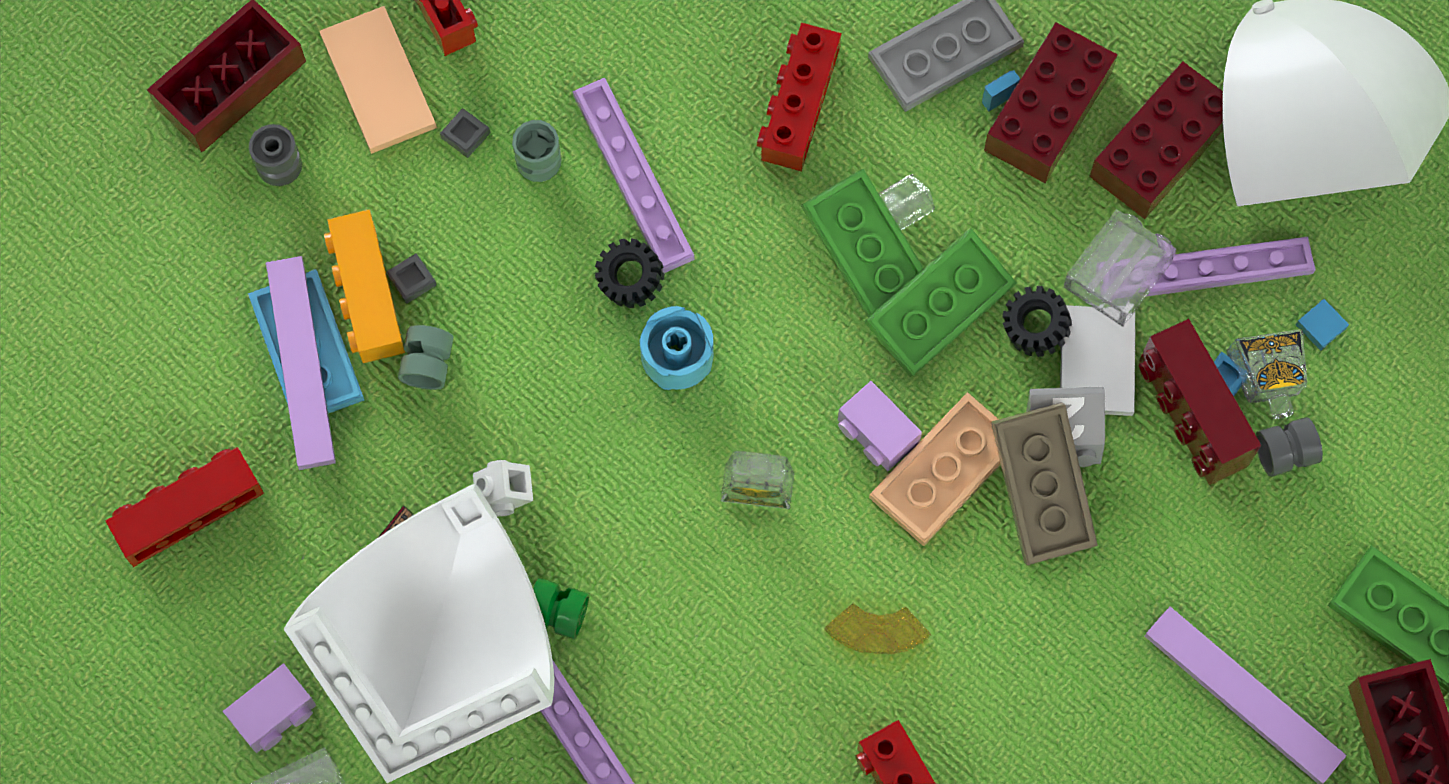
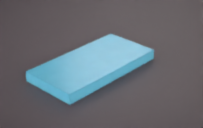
[248,269,364,414]

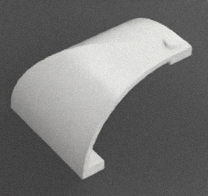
[1223,0,1449,206]
[284,483,554,783]

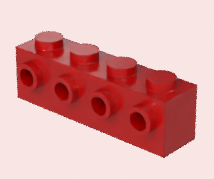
[415,0,478,56]
[757,22,842,172]
[105,447,265,567]
[855,720,936,784]

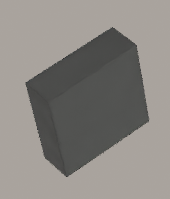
[440,108,491,158]
[386,253,437,304]

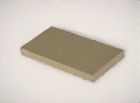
[991,402,1098,565]

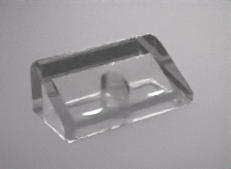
[879,174,935,230]

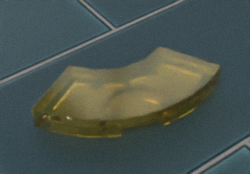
[825,603,931,655]

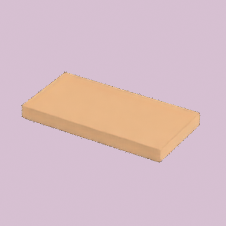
[319,6,437,154]
[869,392,1001,546]

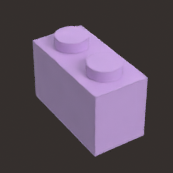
[838,381,922,471]
[223,663,316,753]

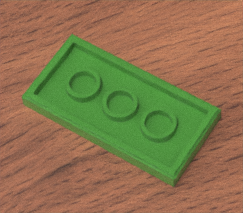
[801,169,924,317]
[864,228,1017,377]
[1327,545,1449,692]

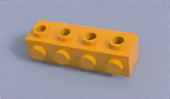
[324,209,405,363]

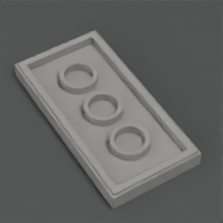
[868,0,1024,112]

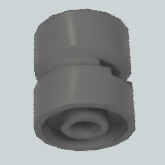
[249,124,302,186]
[1256,417,1323,477]

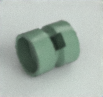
[512,120,561,182]
[398,325,454,390]

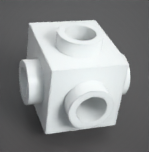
[473,460,533,516]

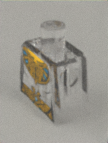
[1226,329,1307,419]
[721,451,794,509]

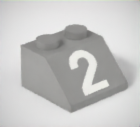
[1026,387,1105,467]

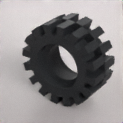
[595,238,665,308]
[1002,286,1072,357]

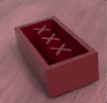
[147,0,306,152]
[984,22,1118,184]
[1089,61,1224,219]
[1139,318,1262,485]
[1348,659,1449,784]

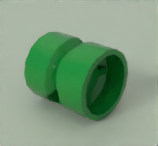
[533,578,590,640]

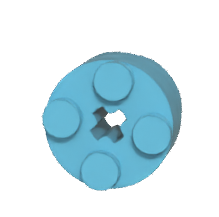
[640,306,714,390]

